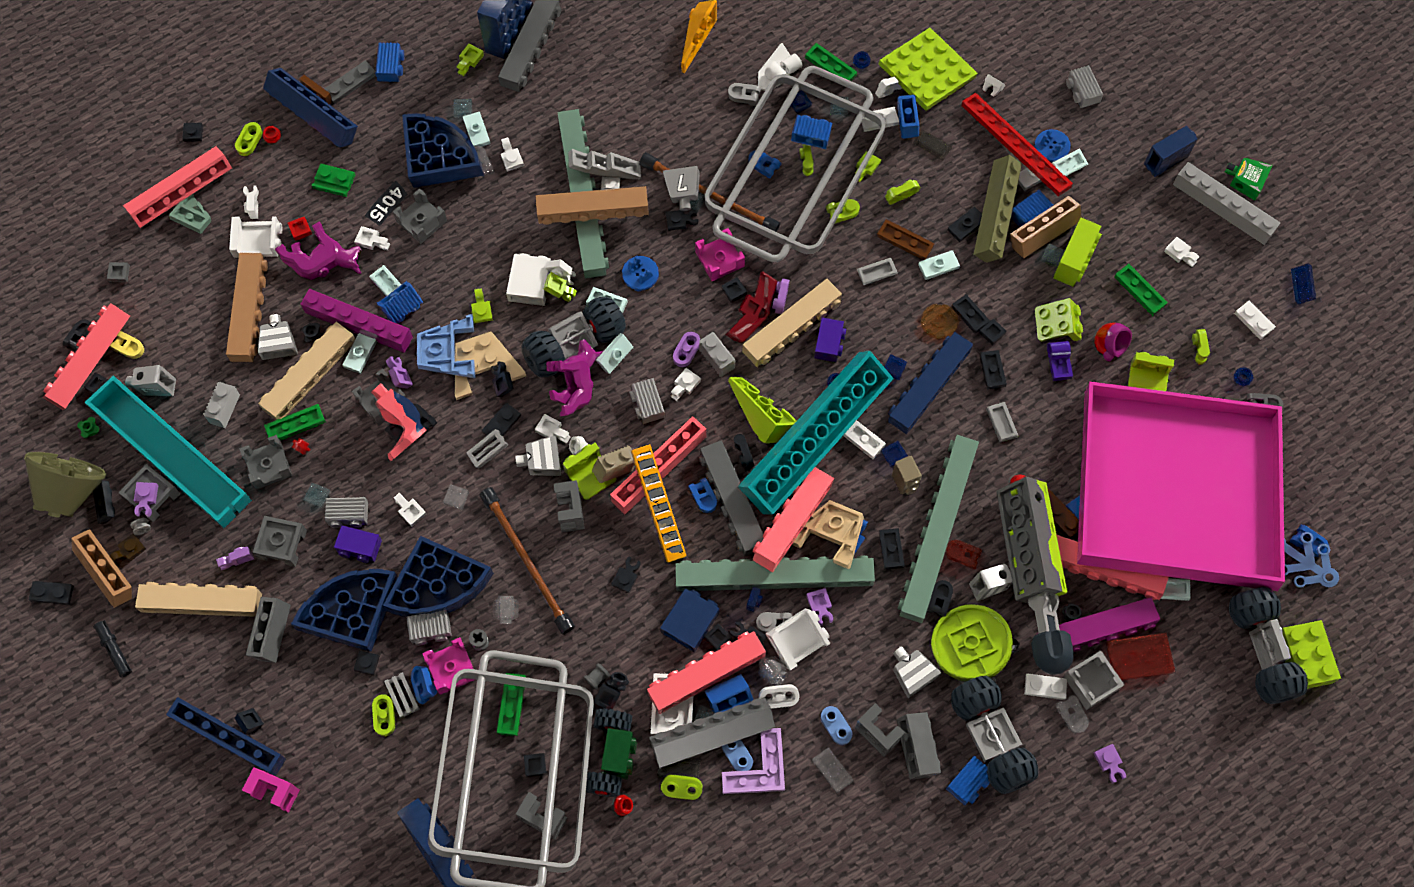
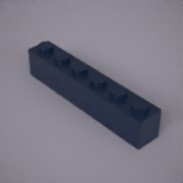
[263,68,358,147]
[888,332,973,435]
[166,697,286,776]

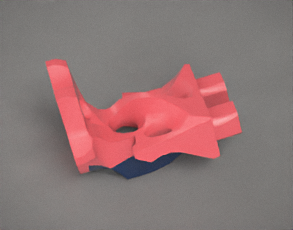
[371,384,426,461]

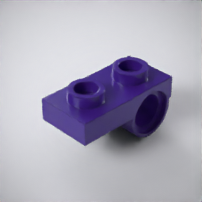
[1047,341,1073,381]

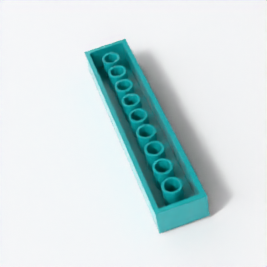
[738,351,894,515]

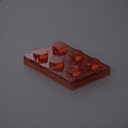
[1106,633,1176,681]

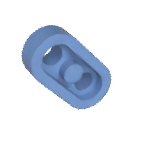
[821,706,852,745]
[722,740,753,771]

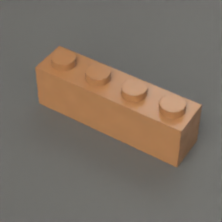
[1010,196,1082,258]
[71,529,132,608]

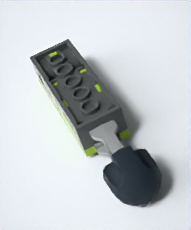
[996,475,1073,675]

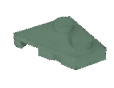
[169,194,211,234]

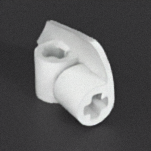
[758,43,802,91]

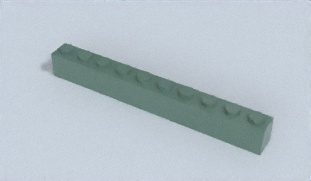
[557,109,609,278]
[898,435,979,623]
[676,556,875,591]

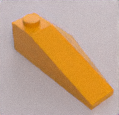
[681,0,717,73]

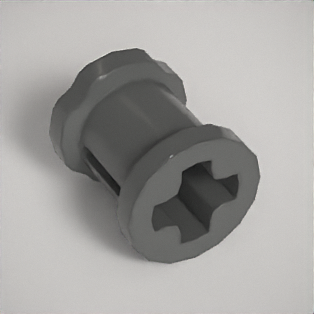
[469,629,489,651]
[584,663,610,690]

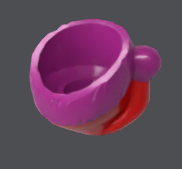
[1094,322,1132,361]

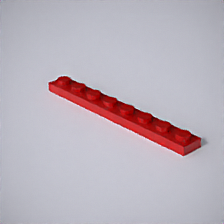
[961,93,1073,197]

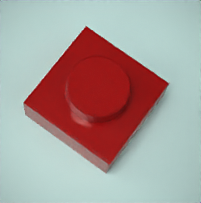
[288,216,312,241]

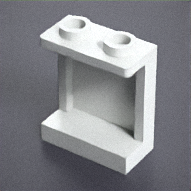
[229,217,282,258]
[506,253,551,306]
[766,608,830,670]

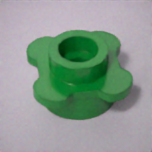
[77,417,100,438]

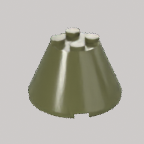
[24,452,106,517]

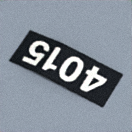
[365,181,408,226]

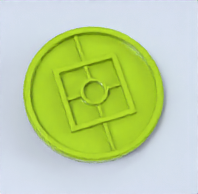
[931,605,1013,681]

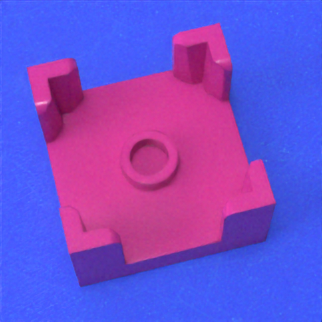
[695,228,745,281]
[422,638,476,695]
[242,767,300,813]

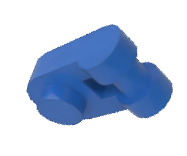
[748,150,781,178]
[688,478,717,513]
[1290,524,1329,557]
[411,666,437,704]

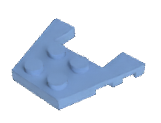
[417,314,475,378]

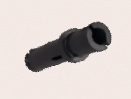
[93,620,132,678]

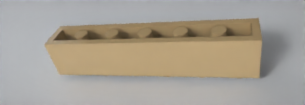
[742,279,842,367]
[258,322,355,420]
[135,582,262,617]

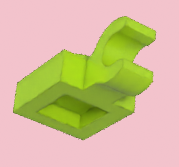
[457,44,484,76]
[855,151,881,182]
[543,272,577,302]
[471,288,493,323]

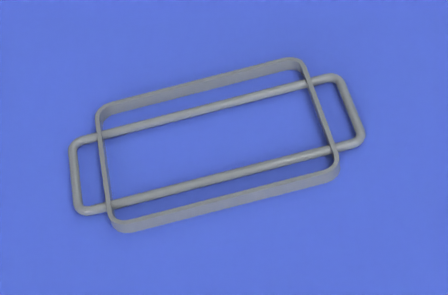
[705,66,885,262]
[428,650,594,887]

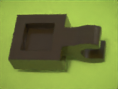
[109,533,146,566]

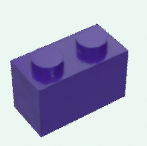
[814,318,846,362]
[334,525,382,563]

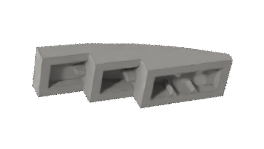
[568,149,641,179]

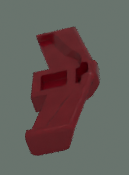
[725,271,778,343]

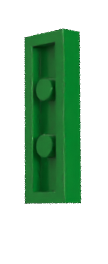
[805,43,857,81]
[1114,264,1168,316]
[264,404,326,441]
[497,673,526,736]

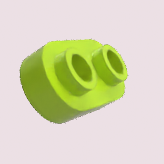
[235,122,263,156]
[885,180,921,205]
[372,695,395,736]
[661,775,703,800]

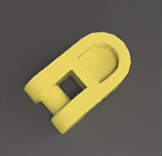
[109,331,144,359]

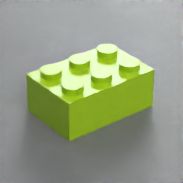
[1053,218,1102,287]
[1282,620,1341,689]

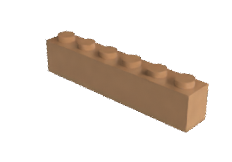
[536,186,649,225]
[226,253,268,362]

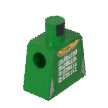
[1224,158,1273,200]

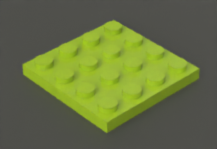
[879,28,978,111]

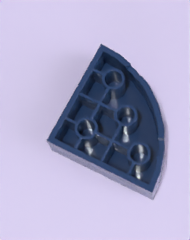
[477,0,533,59]
[402,113,484,188]
[383,536,494,617]
[291,569,398,652]
[397,798,476,887]

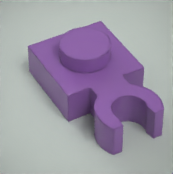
[386,356,413,388]
[134,482,158,517]
[216,547,254,570]
[806,588,833,626]
[1094,744,1126,783]

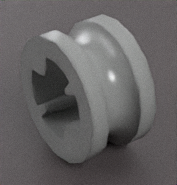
[130,518,151,535]

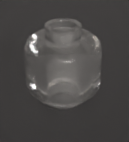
[493,596,519,624]
[758,656,788,686]

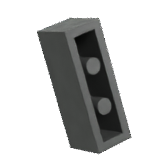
[246,597,291,663]
[896,712,941,780]

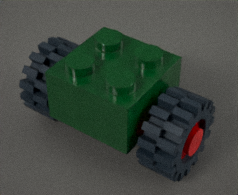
[586,709,637,797]

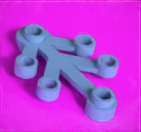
[1284,532,1339,587]

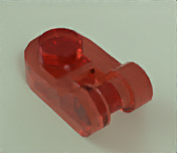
[945,540,982,569]

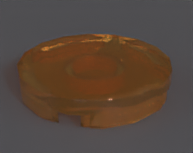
[921,304,958,339]

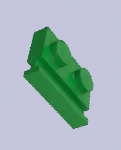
[312,164,355,197]

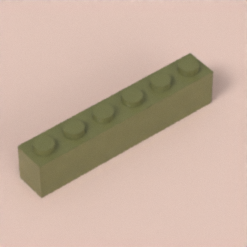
[973,155,1022,263]

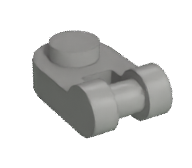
[728,83,761,106]
[756,612,793,633]

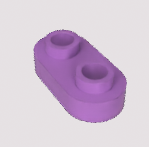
[772,279,790,314]
[673,332,700,367]

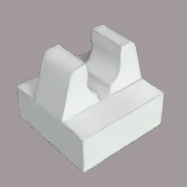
[983,74,1005,97]

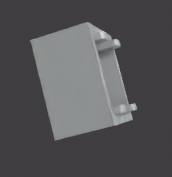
[1063,651,1124,710]

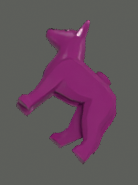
[275,222,362,280]
[546,339,603,416]

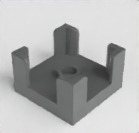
[393,189,447,244]
[352,368,406,426]
[239,435,293,489]
[119,464,180,522]
[554,480,585,532]
[253,516,307,567]
[855,703,905,757]
[516,792,568,840]

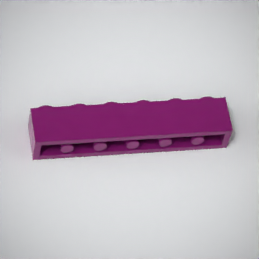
[301,289,413,353]
[1036,597,1160,652]

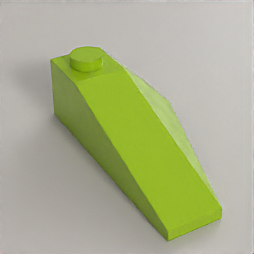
[728,377,796,443]

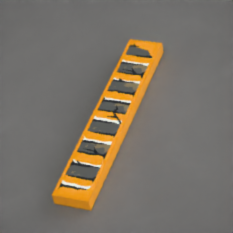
[631,444,686,562]

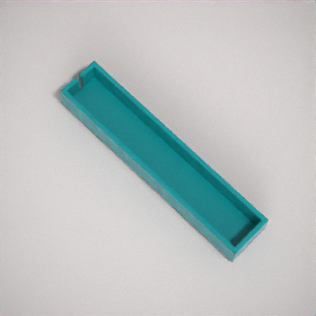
[85,376,252,528]

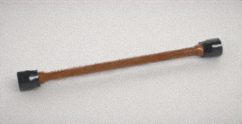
[639,152,781,232]
[479,487,575,635]

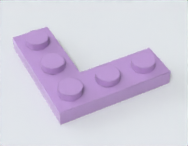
[722,728,785,794]

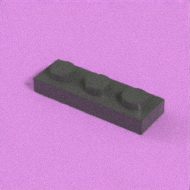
[324,60,376,104]

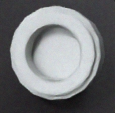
[569,436,588,455]

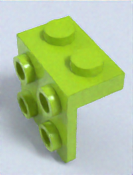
[1035,298,1083,342]
[1128,352,1174,391]
[563,443,616,500]

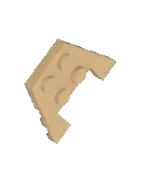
[455,332,526,400]
[792,500,864,569]

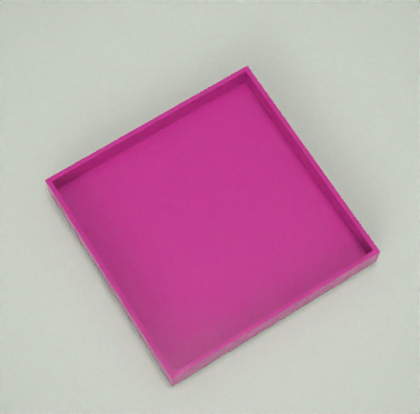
[1077,381,1285,591]

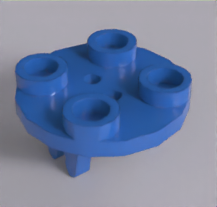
[1034,129,1070,163]
[622,256,659,292]

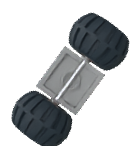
[521,297,626,377]
[1229,587,1308,704]
[951,676,1038,794]

